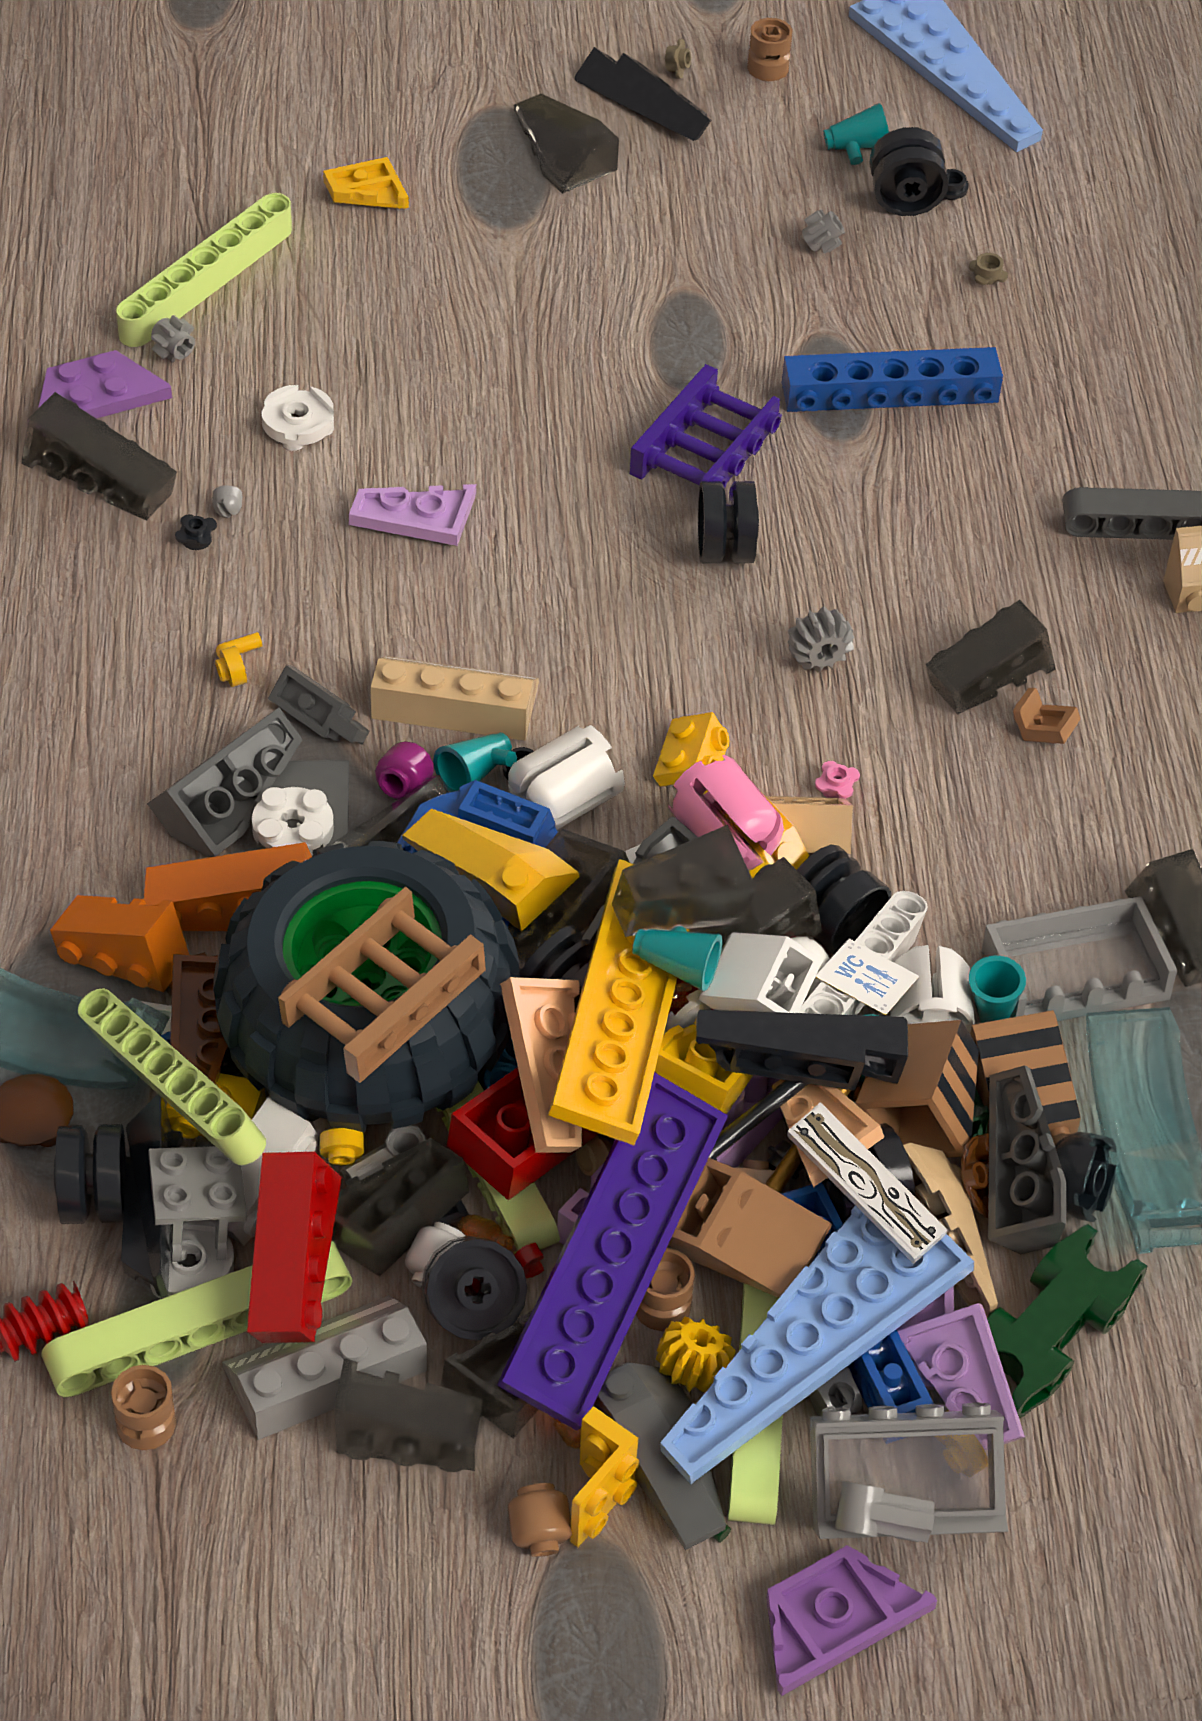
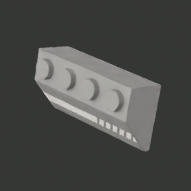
[222,1295,427,1440]

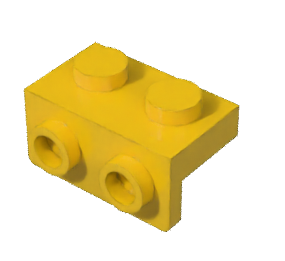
[653,712,729,794]

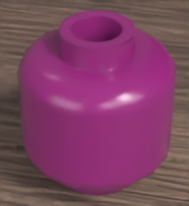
[375,741,434,801]

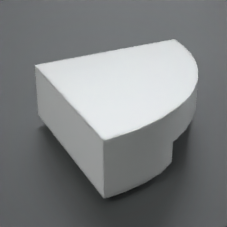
[665,989,711,1031]

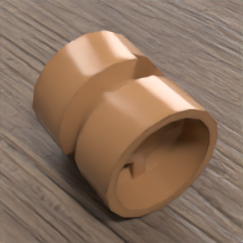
[747,18,793,81]
[636,1248,695,1331]
[111,1365,176,1450]

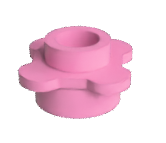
[815,761,860,799]

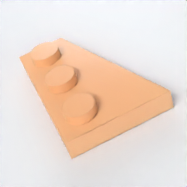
[772,1079,884,1188]

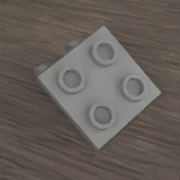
[148,1146,247,1262]

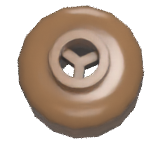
[508,1483,572,1557]

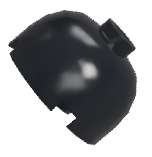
[1054,1132,1117,1222]

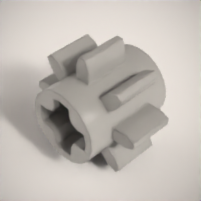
[802,209,845,254]
[151,315,195,362]

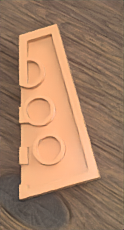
[500,977,582,1152]

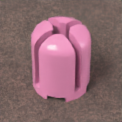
[668,755,784,874]

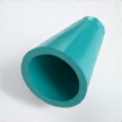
[823,103,889,165]
[433,733,517,792]
[632,926,722,992]
[969,955,1026,1023]

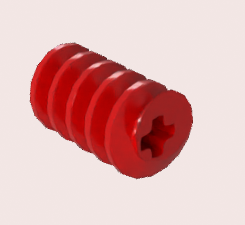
[0,1281,89,1362]

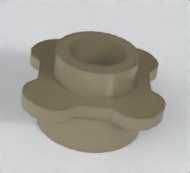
[665,39,691,78]
[969,253,1008,285]

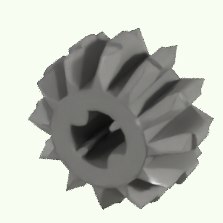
[788,606,854,673]

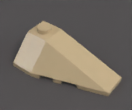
[903,1143,998,1318]

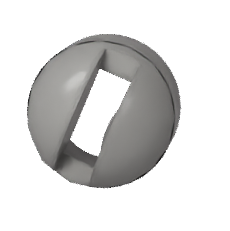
[212,485,243,518]

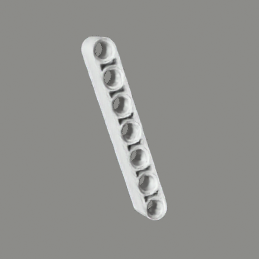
[799,891,928,1015]

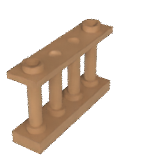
[278,887,486,1083]

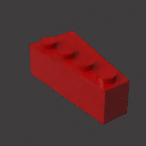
[247,1152,342,1343]

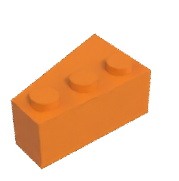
[50,895,189,992]

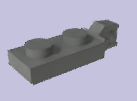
[268,665,370,744]

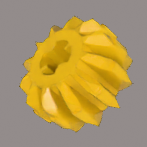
[655,1317,736,1393]

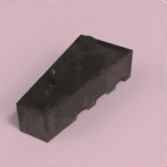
[21,392,177,521]

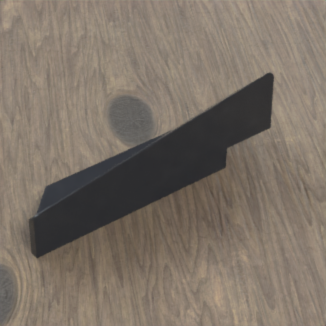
[574,47,712,141]
[696,1010,908,1091]
[121,1094,171,1297]

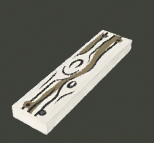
[787,1102,947,1264]

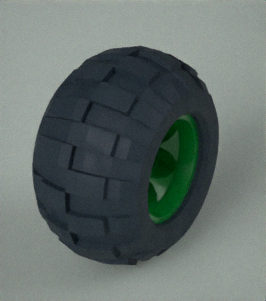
[213,841,520,1132]

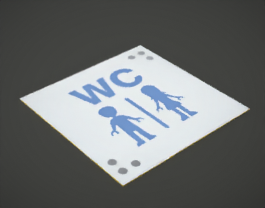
[815,939,919,1015]

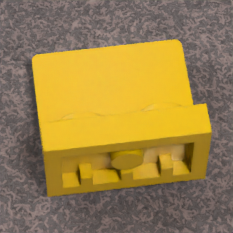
[570,1406,639,1548]

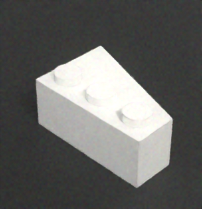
[208,1097,323,1245]

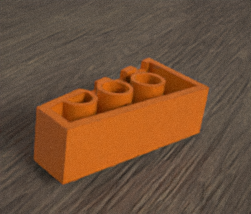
[144,842,312,931]

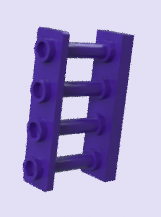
[629,364,782,488]

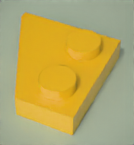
[323,157,409,209]

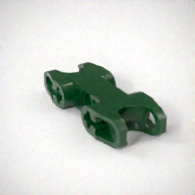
[987,1224,1148,1419]

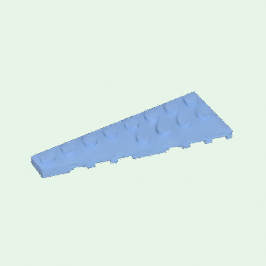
[848,0,1043,152]
[660,1205,974,1484]

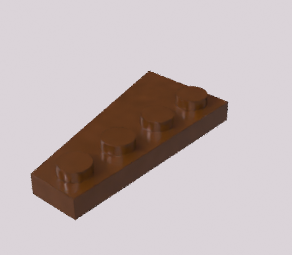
[170,954,229,1085]

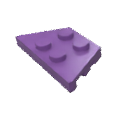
[36,350,172,434]
[766,1545,937,1696]

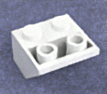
[698,932,823,1013]

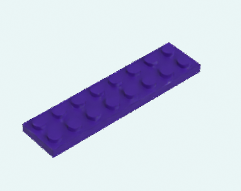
[497,1072,728,1431]

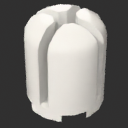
[508,725,625,830]
[890,945,975,1033]

